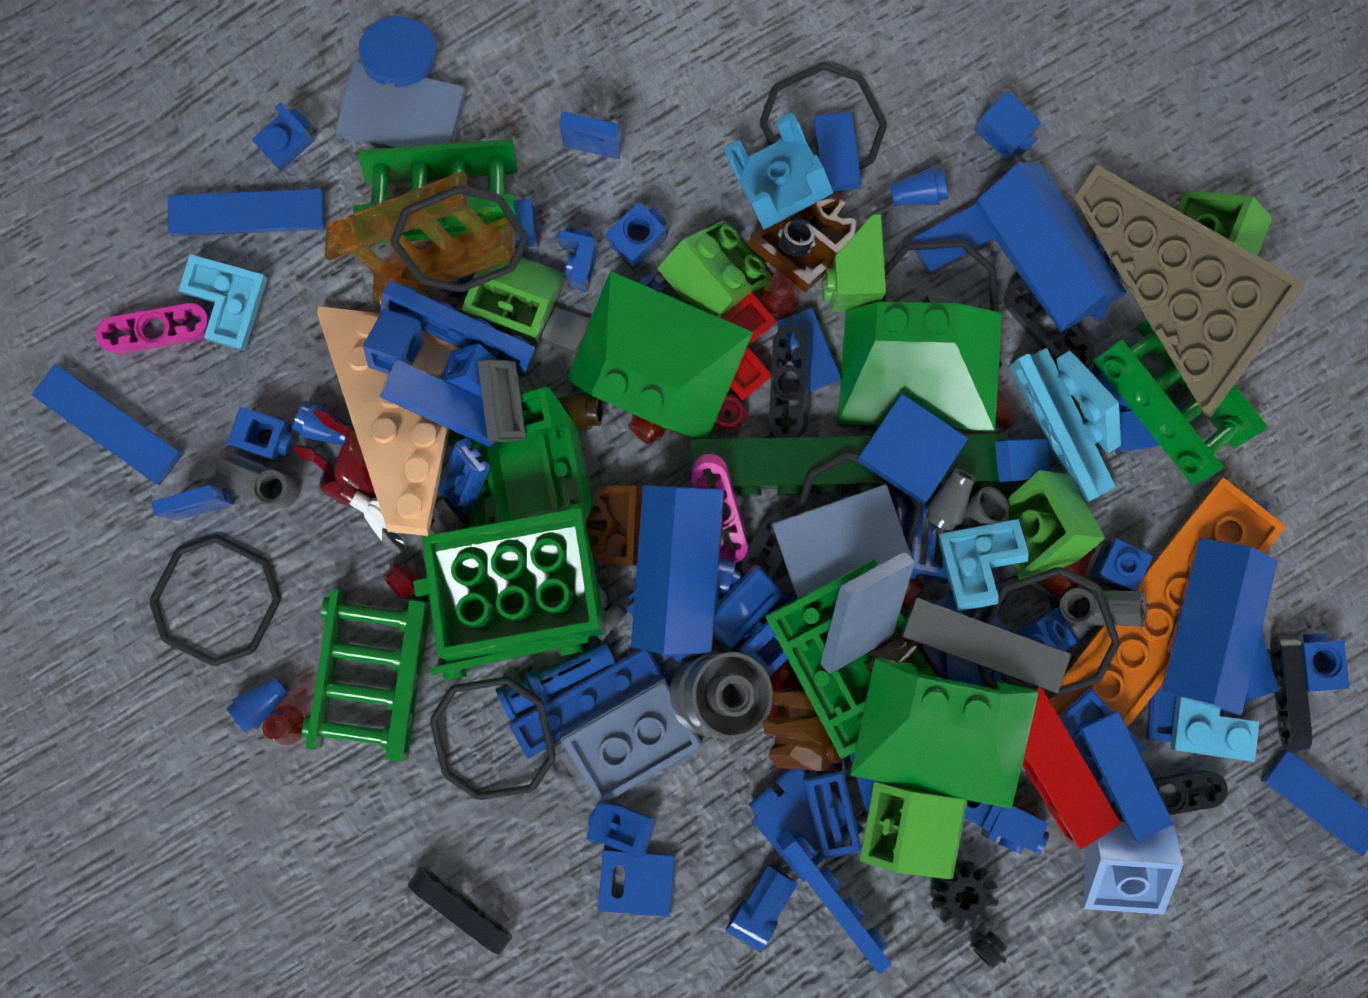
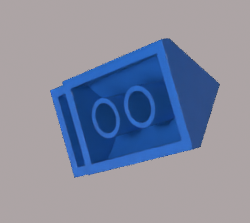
[977,163,1127,332]
[631,485,724,654]
[1160,538,1278,715]

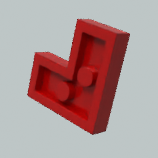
[721,292,777,402]

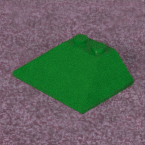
[567,271,753,439]
[837,302,1003,432]
[452,387,593,528]
[765,559,936,759]
[850,657,1039,809]

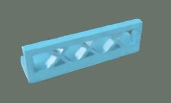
[1009,348,1116,503]

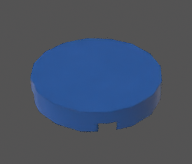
[359,17,436,87]

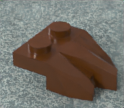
[747,193,857,293]
[586,485,643,566]
[763,687,845,771]

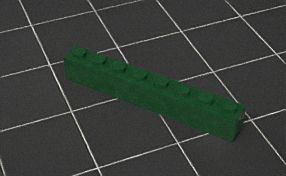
[690,433,1007,497]

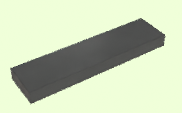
[901,598,1071,693]

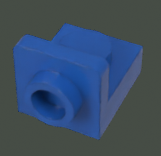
[252,102,314,171]
[557,228,599,292]

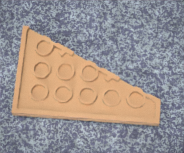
[317,306,460,536]

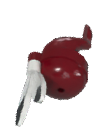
[293,410,407,553]

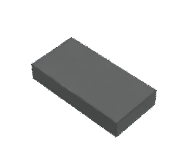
[477,360,526,442]

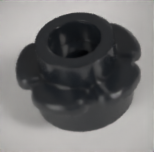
[778,219,816,257]
[970,931,1007,969]

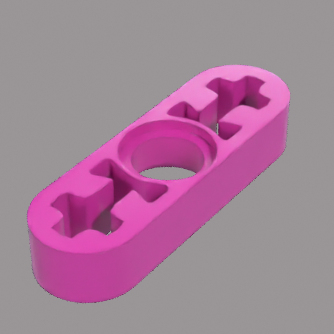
[95,303,211,355]
[691,454,747,563]

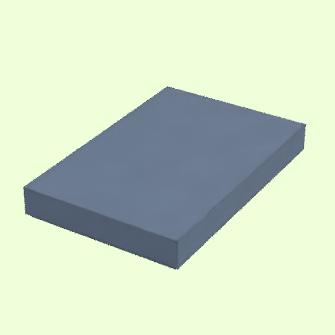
[335,61,466,148]
[772,484,912,599]
[821,552,915,674]
[560,676,703,803]

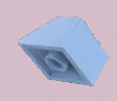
[1083,822,1184,914]

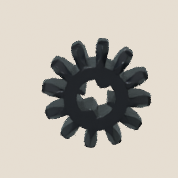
[929,860,999,930]

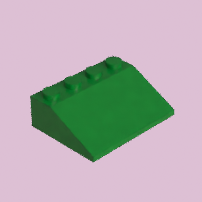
[422,508,606,661]

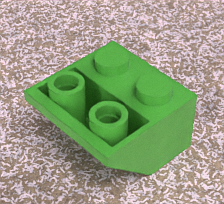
[657,220,773,318]
[461,247,566,346]
[860,781,968,879]

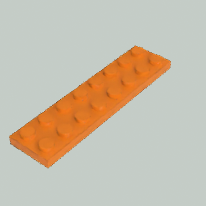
[1049,477,1287,728]

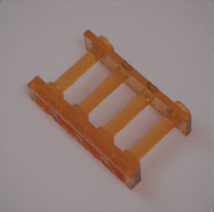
[325,171,515,306]

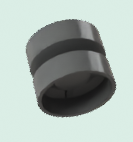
[670,652,773,739]

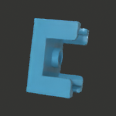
[722,112,833,229]

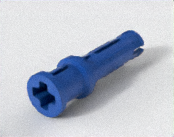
[495,641,616,720]

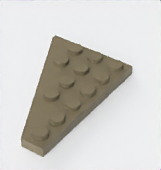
[1074,165,1304,418]

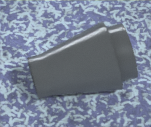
[926,469,976,531]

